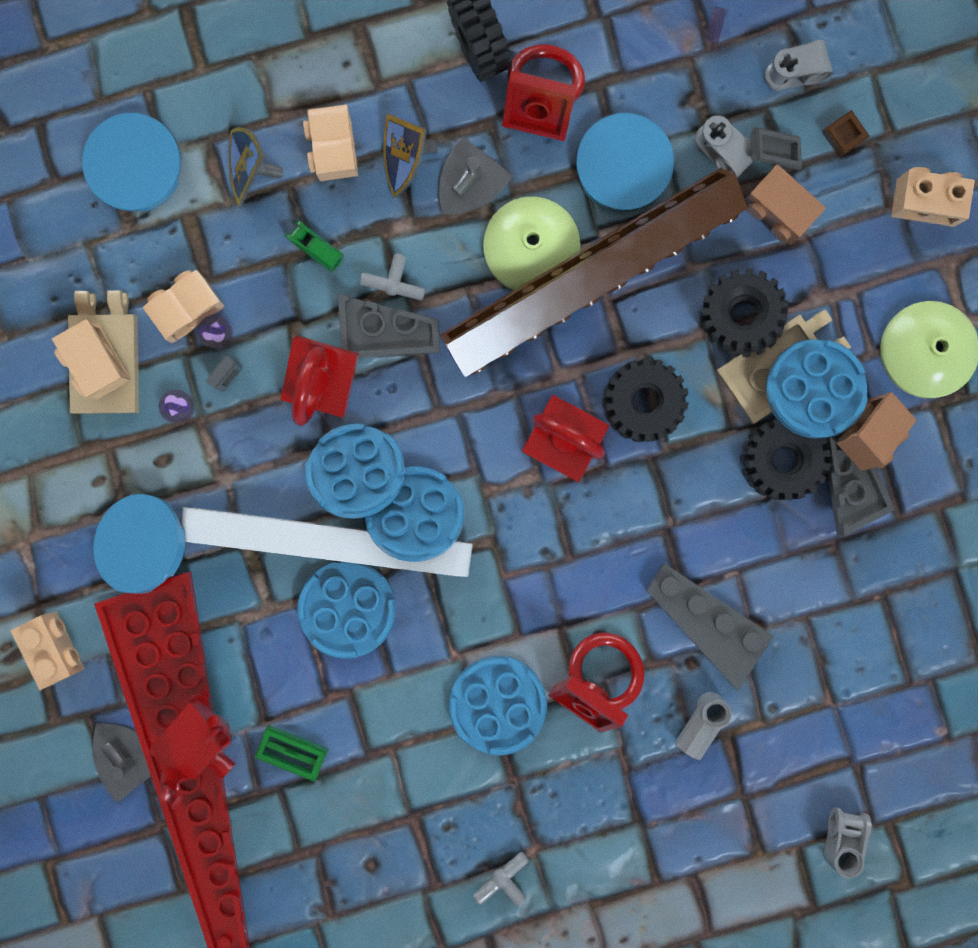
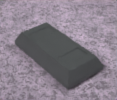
[750,127,802,170]

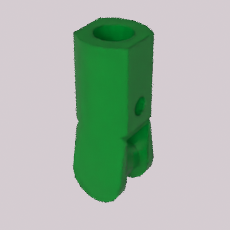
[285,220,344,272]

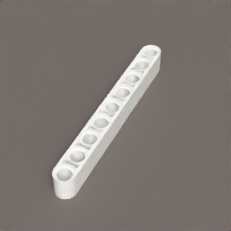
[181,507,473,577]

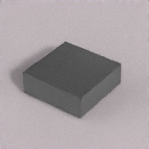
[206,355,242,391]

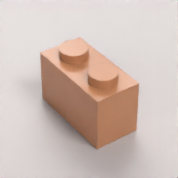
[745,164,826,245]
[836,391,917,471]

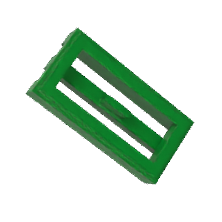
[254,725,329,782]

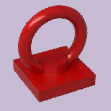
[502,44,585,141]
[280,335,360,426]
[521,394,610,483]
[547,633,645,733]

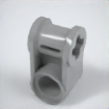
[764,40,833,91]
[695,115,753,178]
[824,807,872,878]

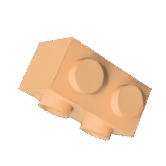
[891,167,975,227]
[52,319,132,400]
[10,611,85,691]

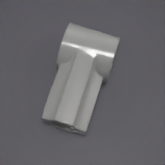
[675,692,732,760]

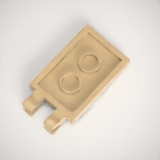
[68,290,139,414]
[716,309,851,424]

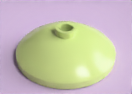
[483,196,580,291]
[880,301,978,398]

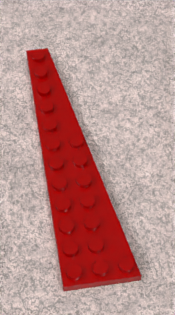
[94,571,250,948]

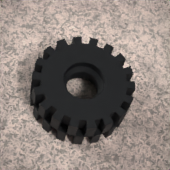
[447,0,512,82]
[702,268,788,358]
[602,358,689,442]
[740,419,831,500]

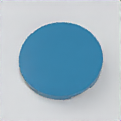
[82,113,182,212]
[576,113,674,213]
[766,339,868,439]
[305,423,405,518]
[365,466,464,562]
[93,494,185,594]
[297,561,396,659]
[449,655,547,756]

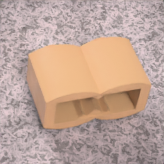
[303,105,358,181]
[143,270,225,343]

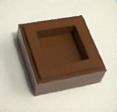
[822,110,870,158]

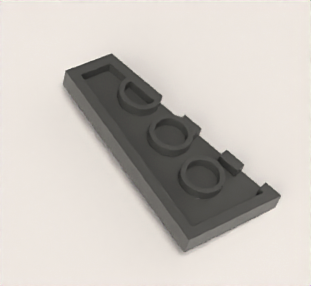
[645,563,774,691]

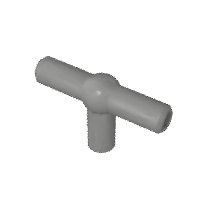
[360,254,425,300]
[473,852,529,906]

